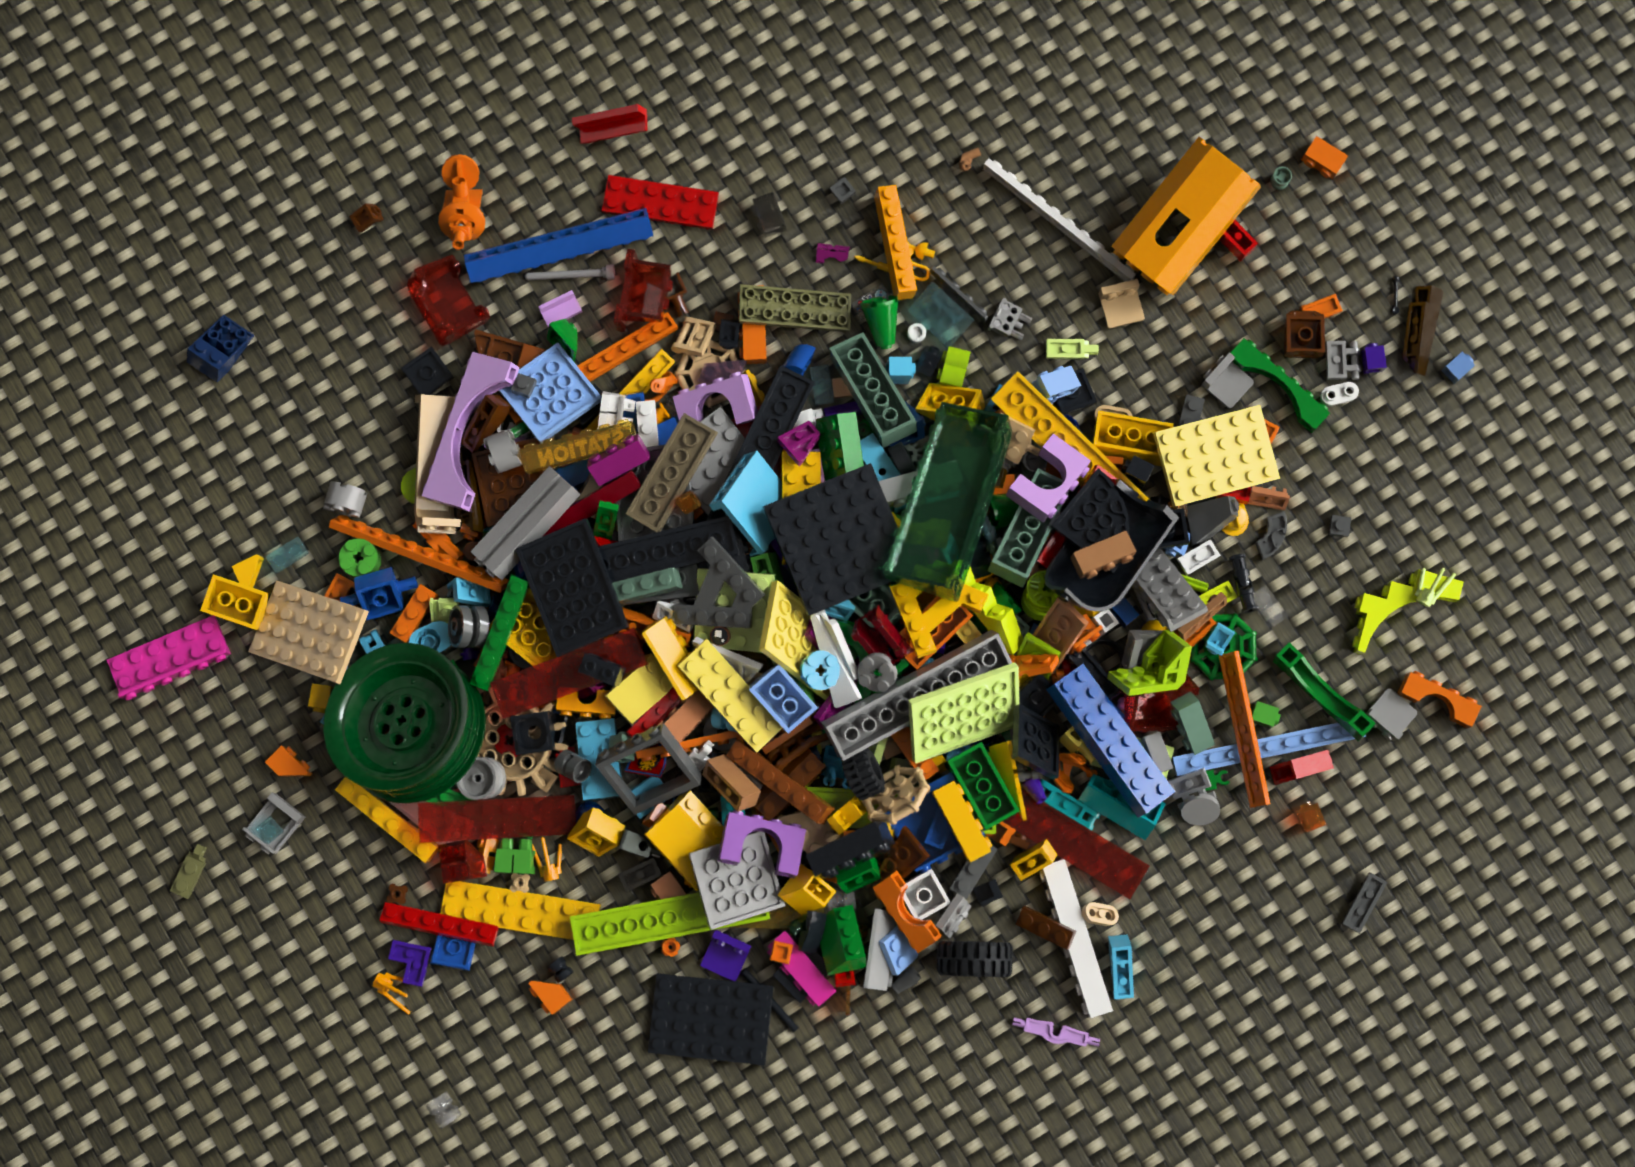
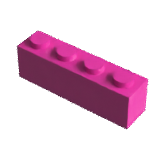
[767,931,837,1007]

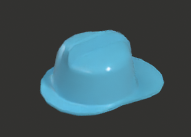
[409,621,451,652]

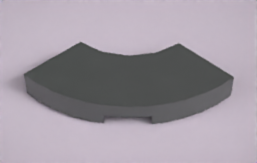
[1255,511,1287,560]

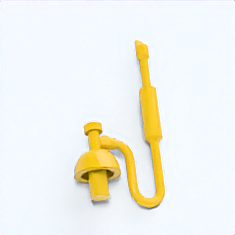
[854,242,935,282]

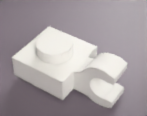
[688,740,714,771]

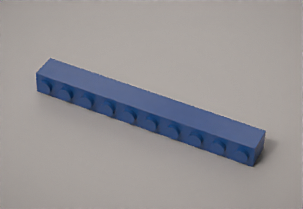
[464,208,654,283]

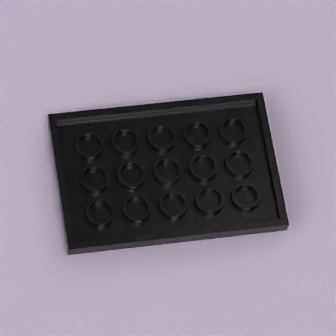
[516,518,629,657]
[648,973,774,1065]

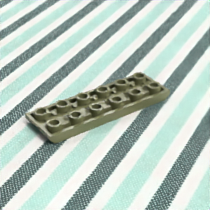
[739,284,851,332]

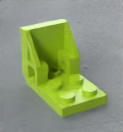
[1107,630,1192,696]

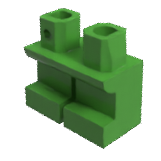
[494,838,536,874]

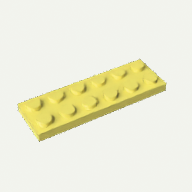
[677,639,783,753]

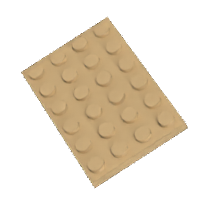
[248,580,369,684]

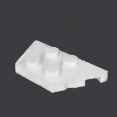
[693,637,763,683]

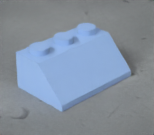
[749,664,818,733]

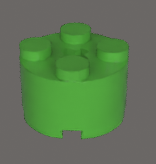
[339,538,381,578]

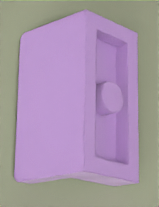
[538,290,582,328]

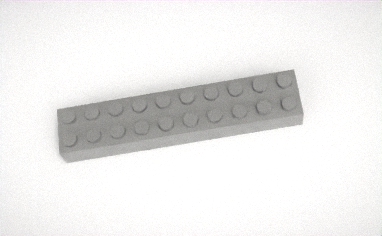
[821,630,1012,761]

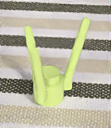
[1415,568,1456,607]

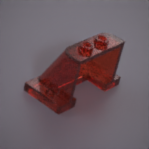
[613,249,673,332]
[1120,674,1199,732]

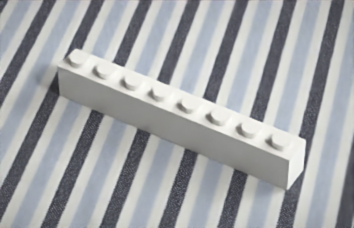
[1039,859,1113,1018]

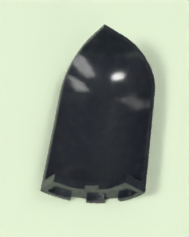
[1045,479,1179,612]

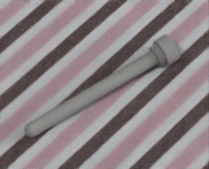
[525,264,615,280]

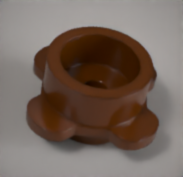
[387,884,408,905]

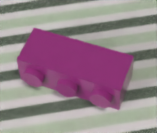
[587,434,650,486]

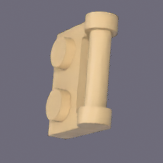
[671,317,716,357]

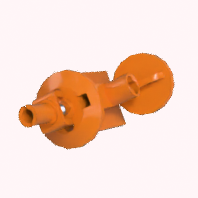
[438,154,486,250]

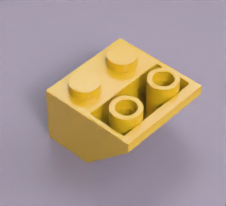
[777,864,836,915]

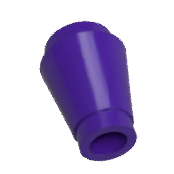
[1022,778,1047,804]

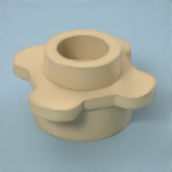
[510,873,530,893]

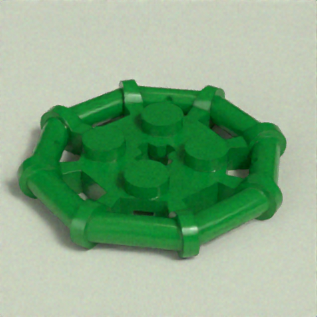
[1190,613,1258,681]

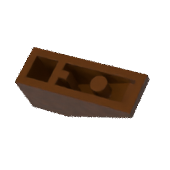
[461,395,512,453]

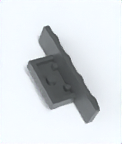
[930,266,988,324]

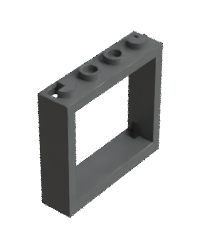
[595,723,702,815]

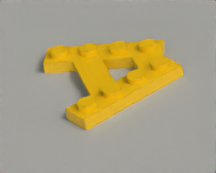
[890,564,988,658]

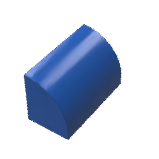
[782,344,816,376]

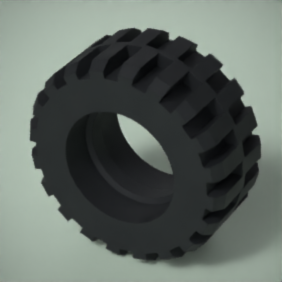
[937,941,1013,977]

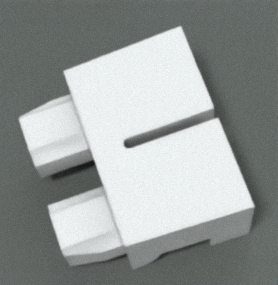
[597,391,636,432]

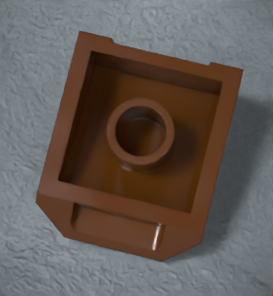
[1284,311,1325,359]

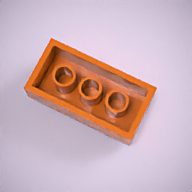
[899,595,973,670]

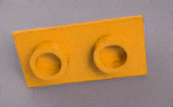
[473,833,499,874]

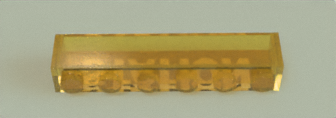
[519,419,637,474]

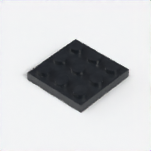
[1012,704,1060,779]

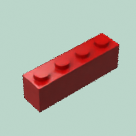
[1219,220,1258,262]

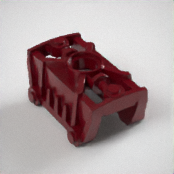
[851,605,914,670]

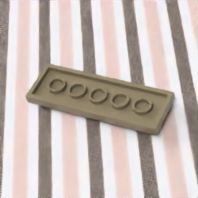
[626,413,718,532]

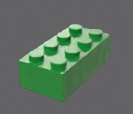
[815,412,864,481]
[945,742,1020,831]

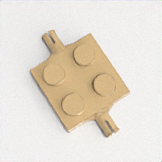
[979,413,1041,464]

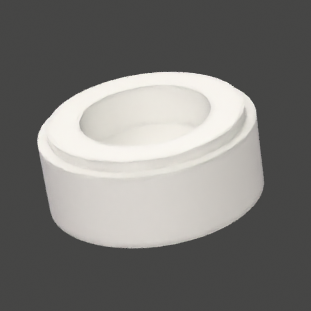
[907,323,926,343]

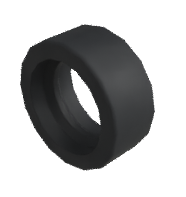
[888,442,917,475]

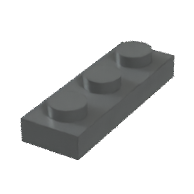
[1341,872,1387,933]

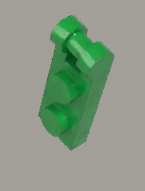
[593,501,619,540]

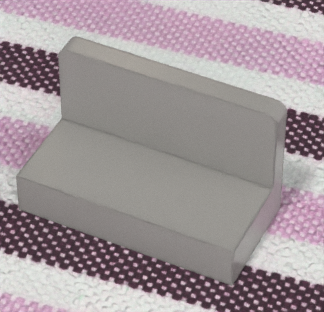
[1141,732,1173,772]

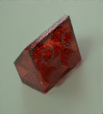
[438,839,487,884]

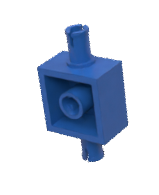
[340,567,418,620]

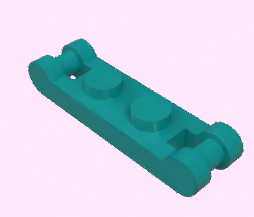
[1040,779,1101,831]

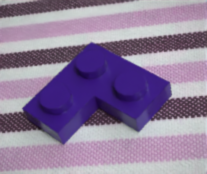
[388,940,432,987]

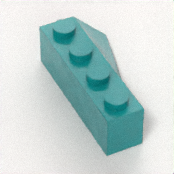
[1078,774,1166,840]

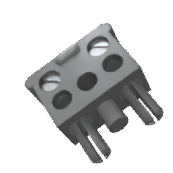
[988,298,1032,340]

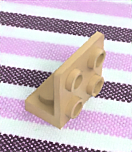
[1098,279,1145,329]

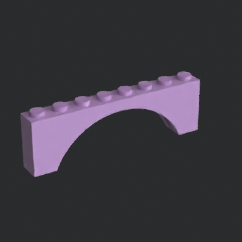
[422,352,519,512]

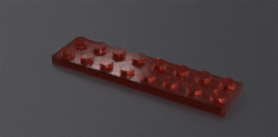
[490,628,648,719]
[1003,788,1150,900]
[417,795,576,843]

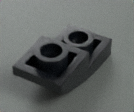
[798,911,827,954]

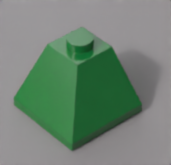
[547,319,578,363]

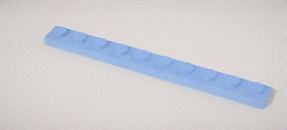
[1172,723,1366,776]

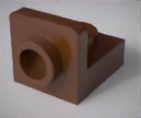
[349,203,384,232]

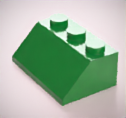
[820,905,866,976]

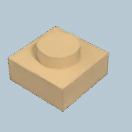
[531,767,558,793]

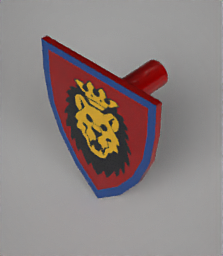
[624,743,667,778]

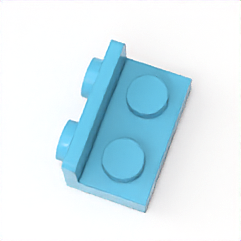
[447,577,491,607]

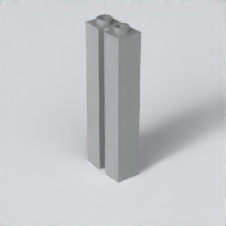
[471,466,581,580]

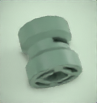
[1270,166,1292,190]

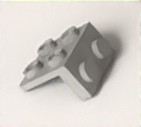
[1201,353,1254,409]
[1366,689,1417,742]

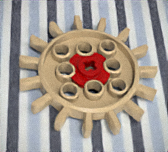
[477,683,568,796]

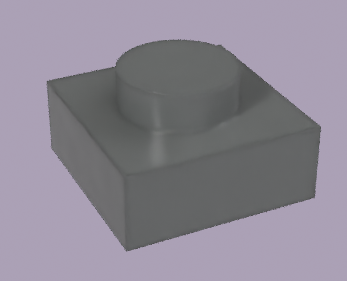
[830,177,856,204]
[511,373,537,399]
[1329,515,1351,537]

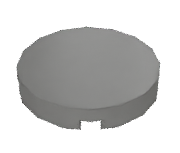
[1181,794,1220,826]

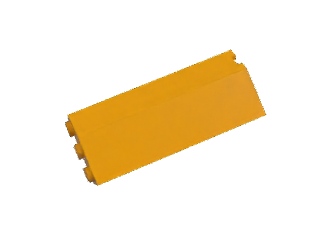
[1111,137,1261,296]

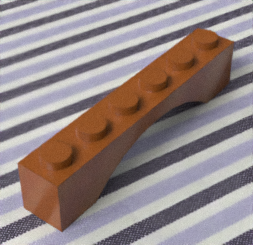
[726,740,835,825]

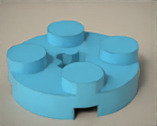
[800,651,840,690]

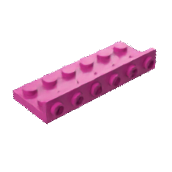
[107,615,231,701]

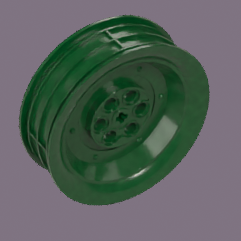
[323,643,486,804]

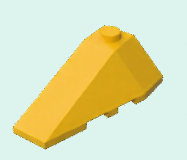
[988,741,1027,821]

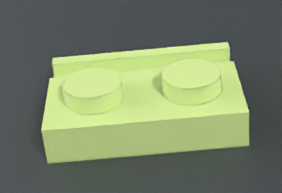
[429,598,459,623]

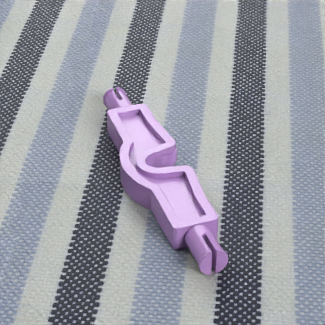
[1012,1017,1100,1047]

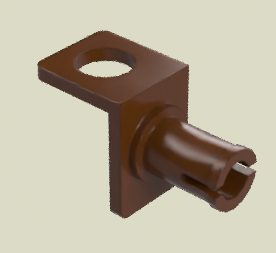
[663,272,689,317]

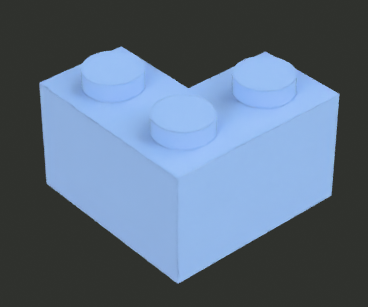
[1031,366,1081,404]

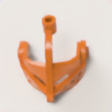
[637,371,678,403]
[1053,753,1097,793]

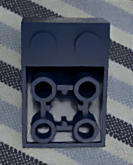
[187,315,254,382]

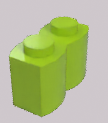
[937,346,971,387]

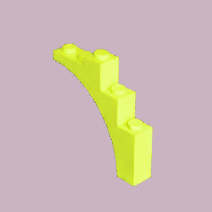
[921,560,1023,655]
[1352,569,1464,655]

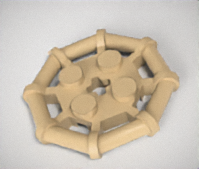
[674,340,745,408]
[862,765,930,825]

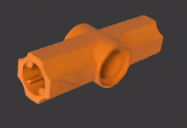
[413,521,465,560]

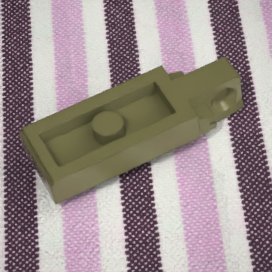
[170,844,207,899]

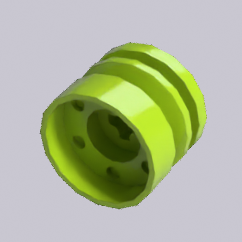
[1021,570,1058,621]

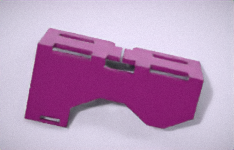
[816,243,850,263]

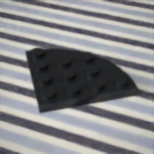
[1051,468,1129,575]

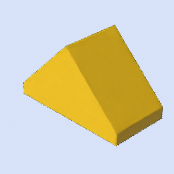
[232,554,264,588]

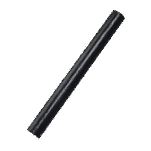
[741,969,799,1033]

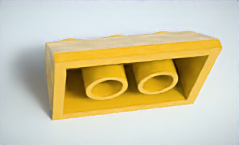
[200,574,268,630]

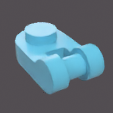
[359,629,385,653]

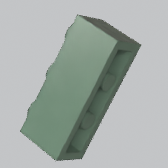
[1170,691,1215,755]

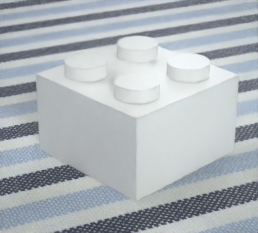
[904,868,951,920]

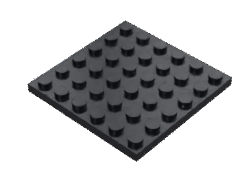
[763,463,914,616]

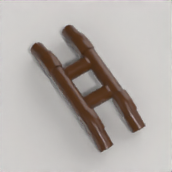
[766,723,829,771]

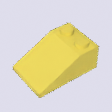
[605,654,673,724]

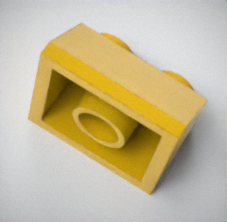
[567,807,625,857]

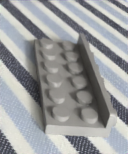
[1132,549,1208,632]

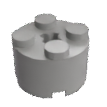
[483,429,523,473]
[323,481,367,518]

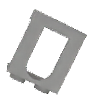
[242,792,306,854]

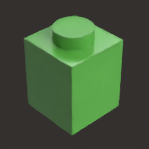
[1251,701,1281,728]

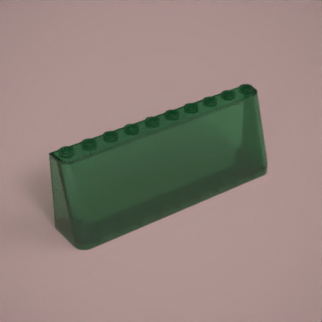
[883,402,1012,602]

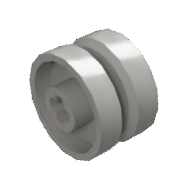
[457,757,506,800]

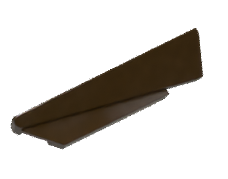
[1403,285,1443,376]
[457,446,487,533]

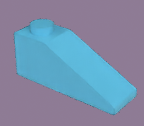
[1108,934,1134,999]

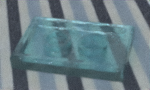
[908,282,974,348]

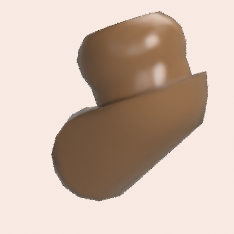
[959,147,981,171]

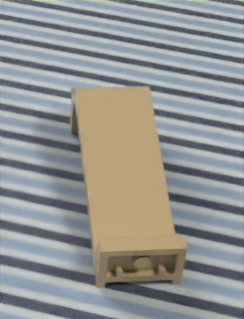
[414,394,461,534]

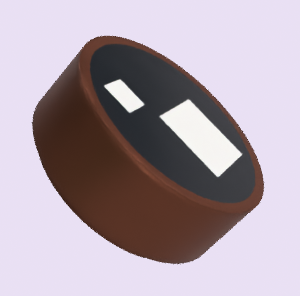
[710,626,731,646]

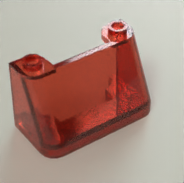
[407,254,490,346]

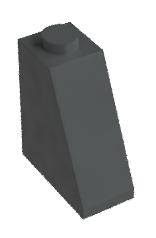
[1186,496,1239,545]

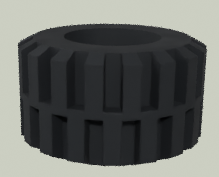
[842,748,885,801]

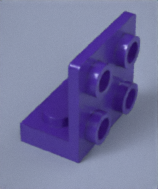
[701,930,752,981]

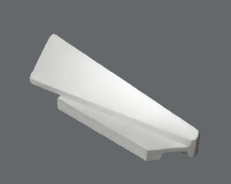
[810,610,862,708]

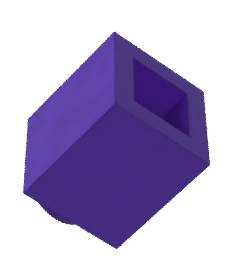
[1361,343,1387,374]

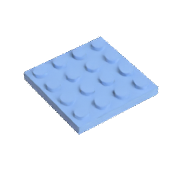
[499,343,602,444]

